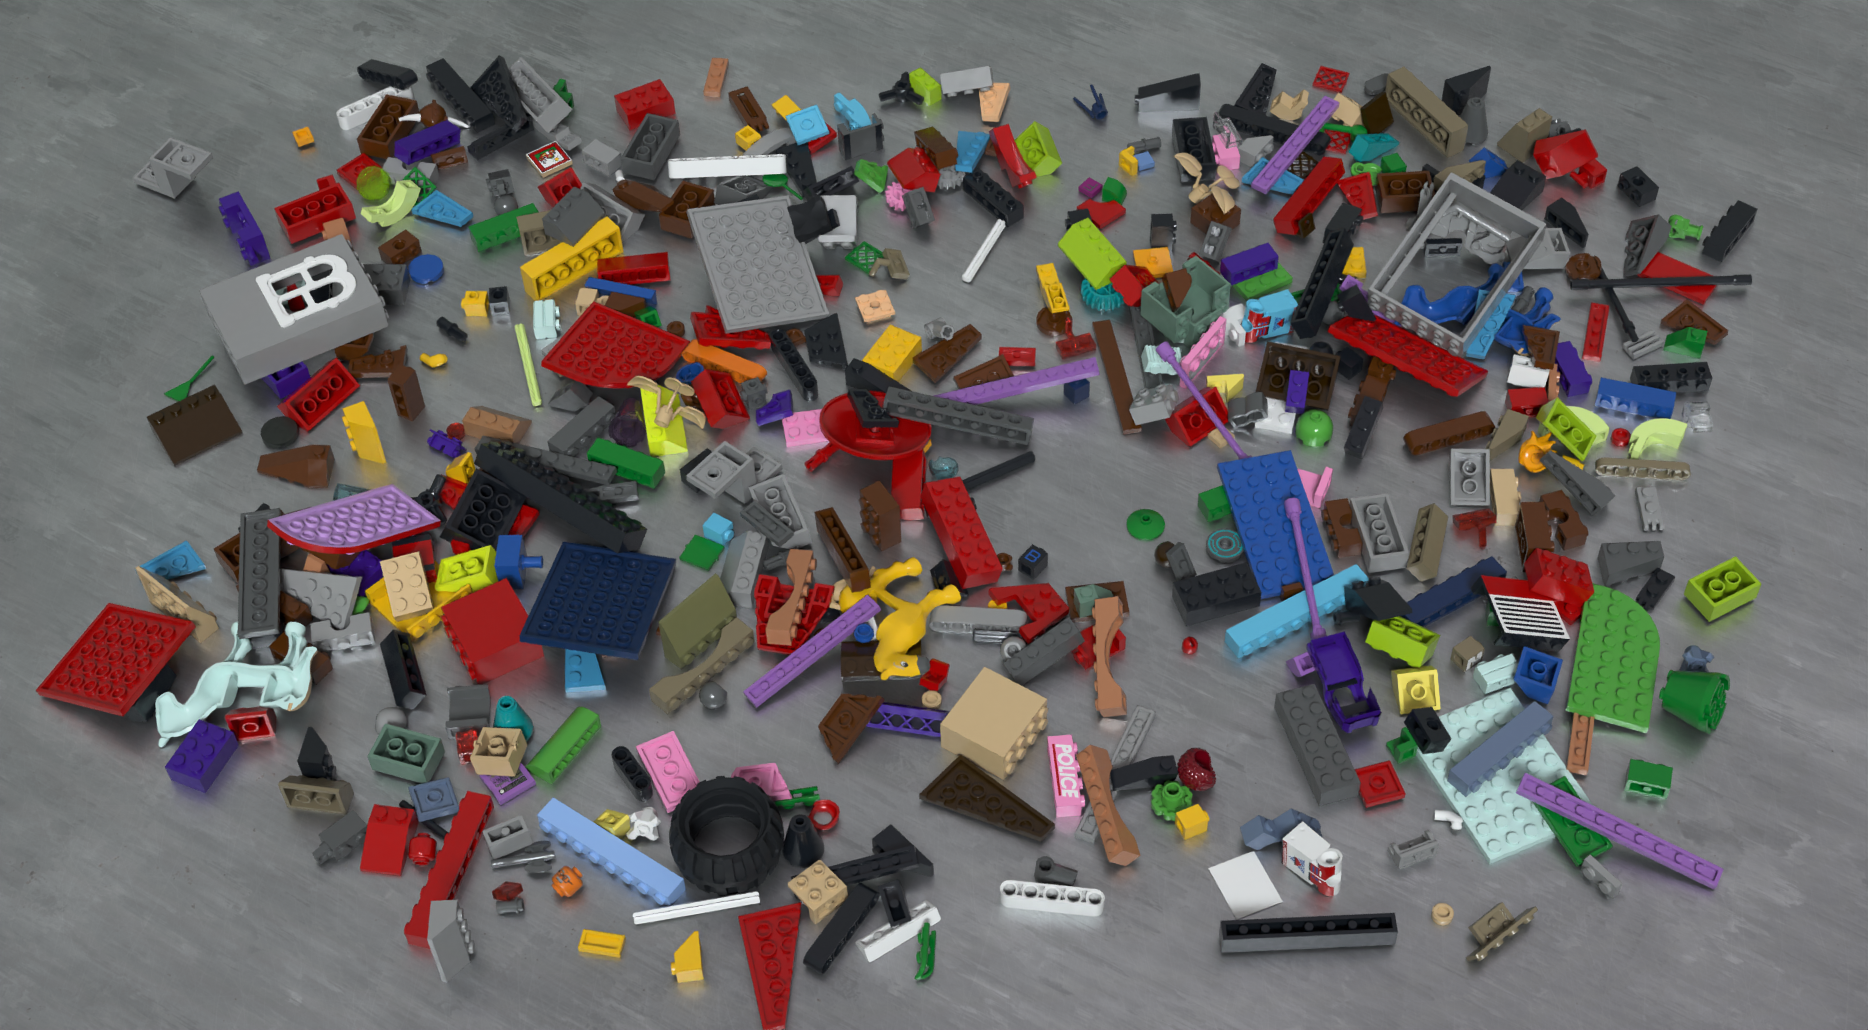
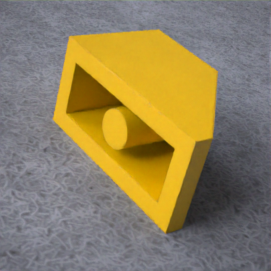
[445,452,476,484]
[671,931,704,983]

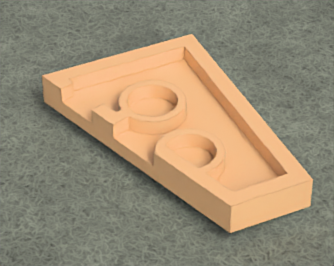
[979,83,1010,122]

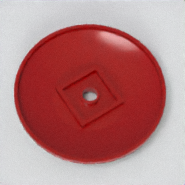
[819,391,932,460]

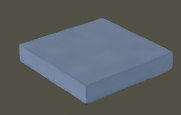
[408,777,459,822]

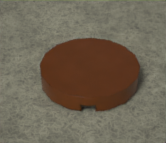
[1565,253,1602,280]
[1036,307,1072,336]

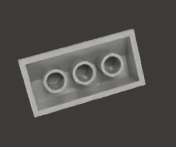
[580,182,645,243]
[748,474,812,549]
[720,530,769,608]
[427,900,475,982]

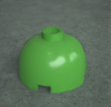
[1295,409,1333,447]

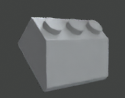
[940,66,994,98]

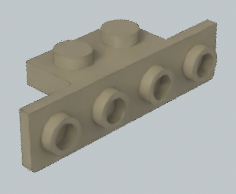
[1466,902,1538,961]

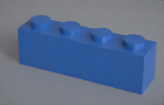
[1595,377,1676,419]

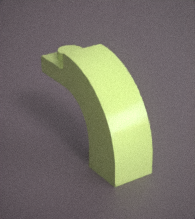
[360,180,421,227]
[1538,406,1610,445]
[1628,418,1688,459]

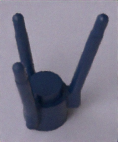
[1073,84,1108,120]

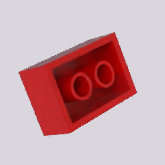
[614,79,676,130]
[1524,548,1594,608]

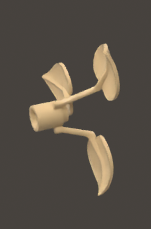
[1173,153,1240,214]
[627,376,706,429]

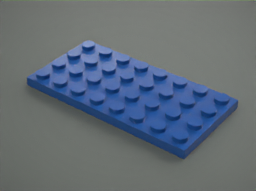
[1217,450,1334,599]

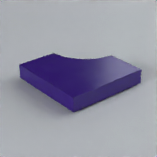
[756,390,793,426]

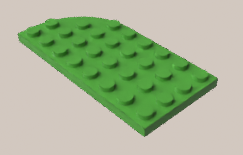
[1565,583,1660,733]

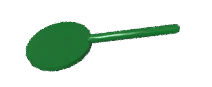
[762,174,803,200]

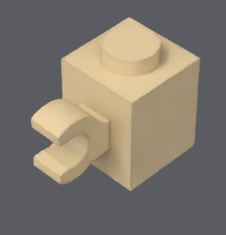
[575,288,609,316]

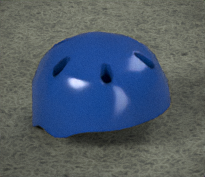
[676,362,704,385]

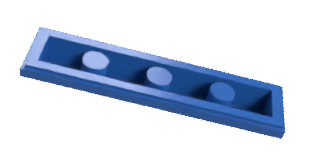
[585,277,657,305]

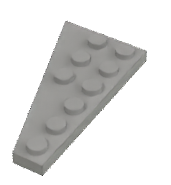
[280,568,362,630]

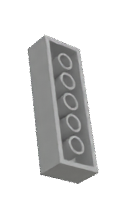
[508,57,573,133]

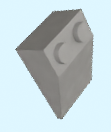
[1449,449,1490,506]

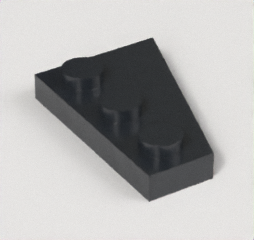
[847,389,899,428]

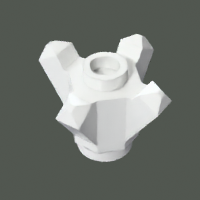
[626,807,661,841]

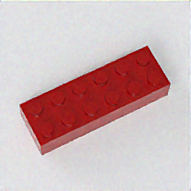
[920,477,1003,589]

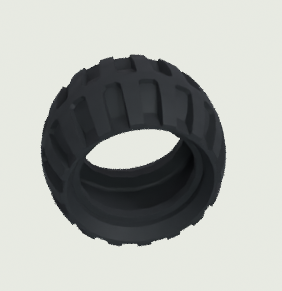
[669,776,784,896]

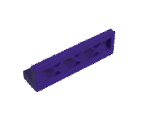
[866,702,950,737]

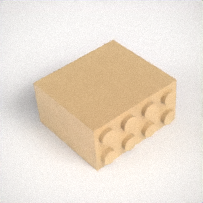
[940,667,1048,780]

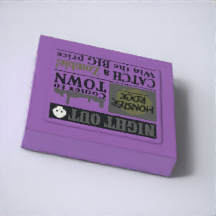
[479,763,536,806]

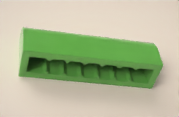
[525,707,601,785]

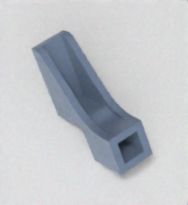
[1240,808,1322,850]

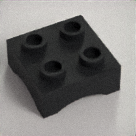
[787,195,833,243]

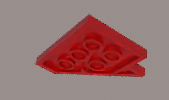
[690,305,771,350]

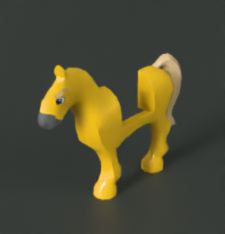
[829,557,961,680]

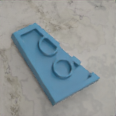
[1242,157,1304,195]
[412,190,473,227]

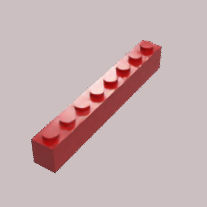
[404,791,494,949]

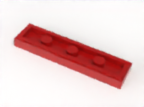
[1582,302,1609,362]

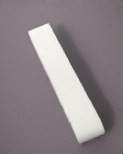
[668,154,787,178]

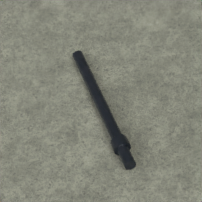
[1598,268,1639,342]

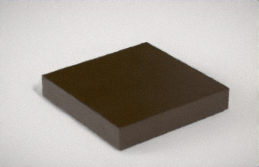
[1360,92,1394,134]

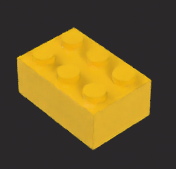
[862,325,922,382]

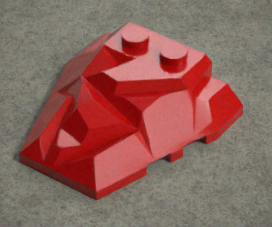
[754,574,835,655]

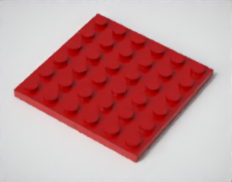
[36,603,196,717]

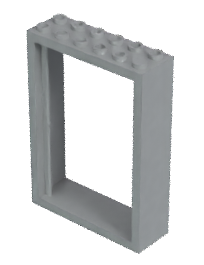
[1368,172,1546,358]

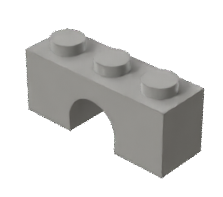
[381,157,439,190]
[310,612,375,653]

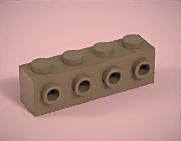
[1406,503,1448,582]

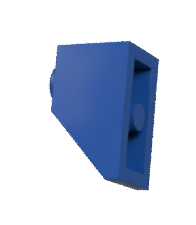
[1469,147,1508,179]

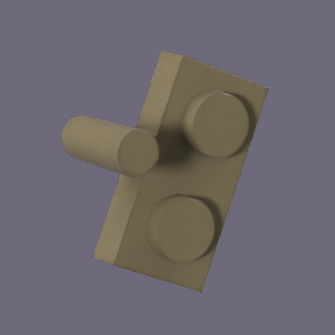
[869,248,910,280]

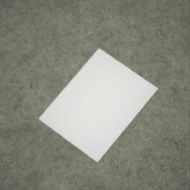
[1208,851,1283,920]

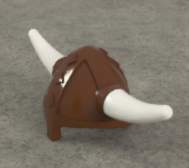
[399,100,469,128]

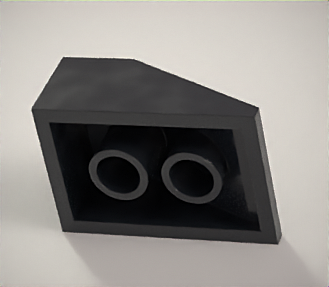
[1441,66,1491,115]
[1490,160,1546,210]
[1344,577,1412,621]

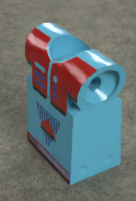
[1242,289,1298,343]

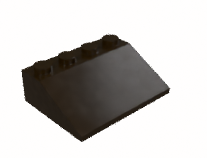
[1256,341,1341,410]
[147,384,243,466]

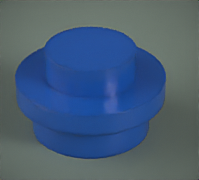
[854,624,874,643]

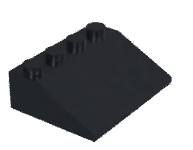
[440,468,526,551]

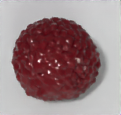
[1177,748,1216,791]

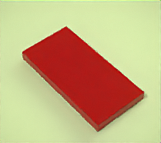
[1638,252,1717,305]

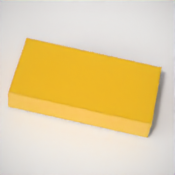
[578,929,626,958]

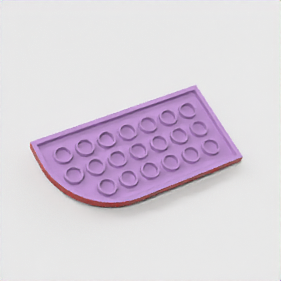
[267,484,441,555]

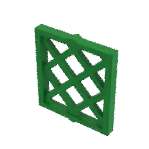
[403,167,437,206]
[845,241,884,274]

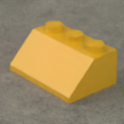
[341,401,386,464]

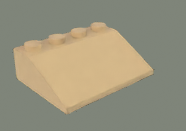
[135,566,219,643]

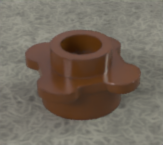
[997,553,1013,571]

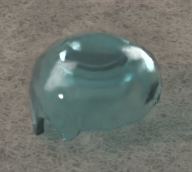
[928,456,959,480]

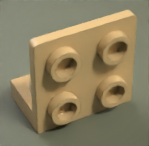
[788,860,848,925]

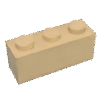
[1490,469,1521,526]

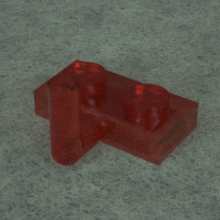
[1056,317,1096,359]
[1452,508,1497,547]

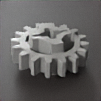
[937,165,966,190]

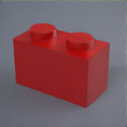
[1505,387,1549,417]

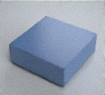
[1133,151,1155,171]

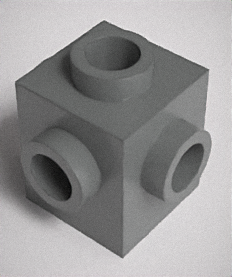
[1548,119,1571,138]
[740,377,768,410]

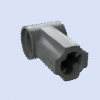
[1034,856,1078,886]

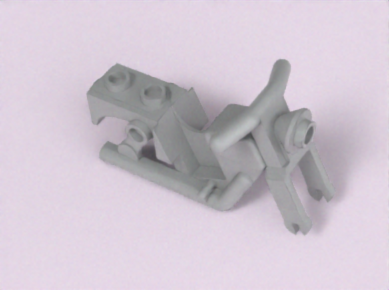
[1404,181,1512,264]

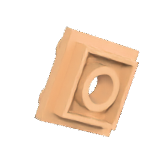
[855,290,895,322]

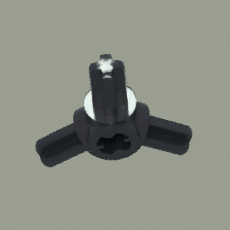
[879,72,924,105]
[410,474,447,526]

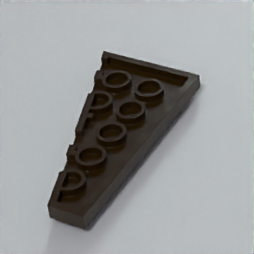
[919,755,1055,842]

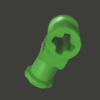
[1668,215,1703,240]

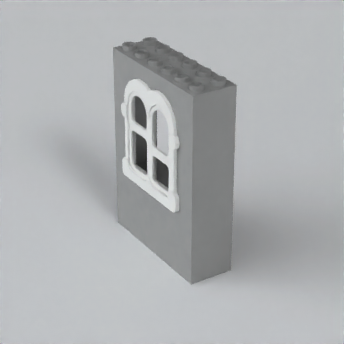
[199,234,389,385]

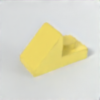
[1206,374,1244,403]
[593,809,630,839]

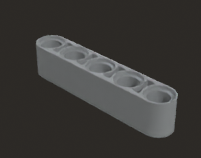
[929,605,1027,634]

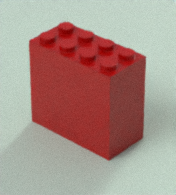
[440,578,544,685]

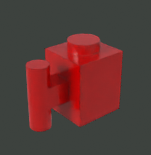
[1569,159,1607,189]

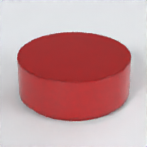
[1611,428,1631,447]

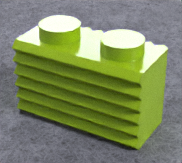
[909,67,942,106]

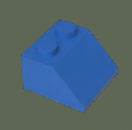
[1514,646,1563,704]

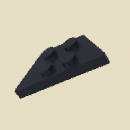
[804,313,848,369]

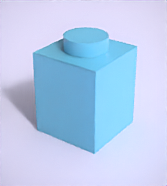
[703,513,734,546]

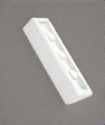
[855,900,941,962]

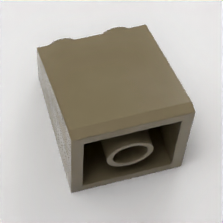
[1497,108,1552,163]

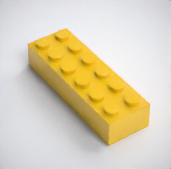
[520,217,624,301]

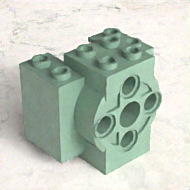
[1140,256,1231,349]

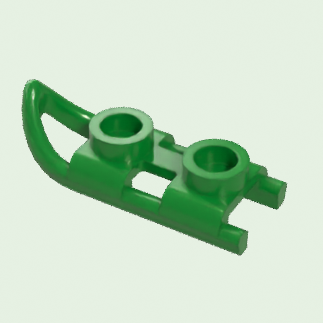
[774,786,820,809]
[914,923,936,980]

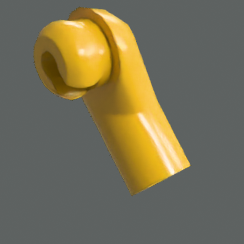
[420,353,448,368]

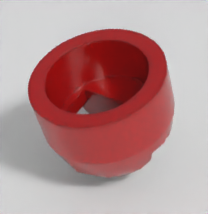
[1182,636,1198,654]

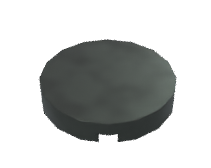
[260,416,299,449]

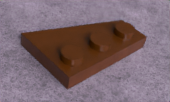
[1661,299,1728,345]
[1522,325,1560,370]
[348,345,408,378]

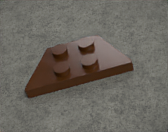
[818,694,885,764]

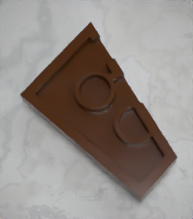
[953,355,1014,389]

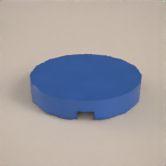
[408,254,444,284]

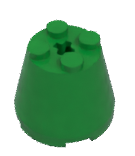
[1659,670,1730,734]

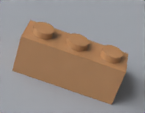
[462,406,532,444]

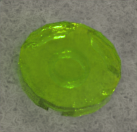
[357,166,391,201]

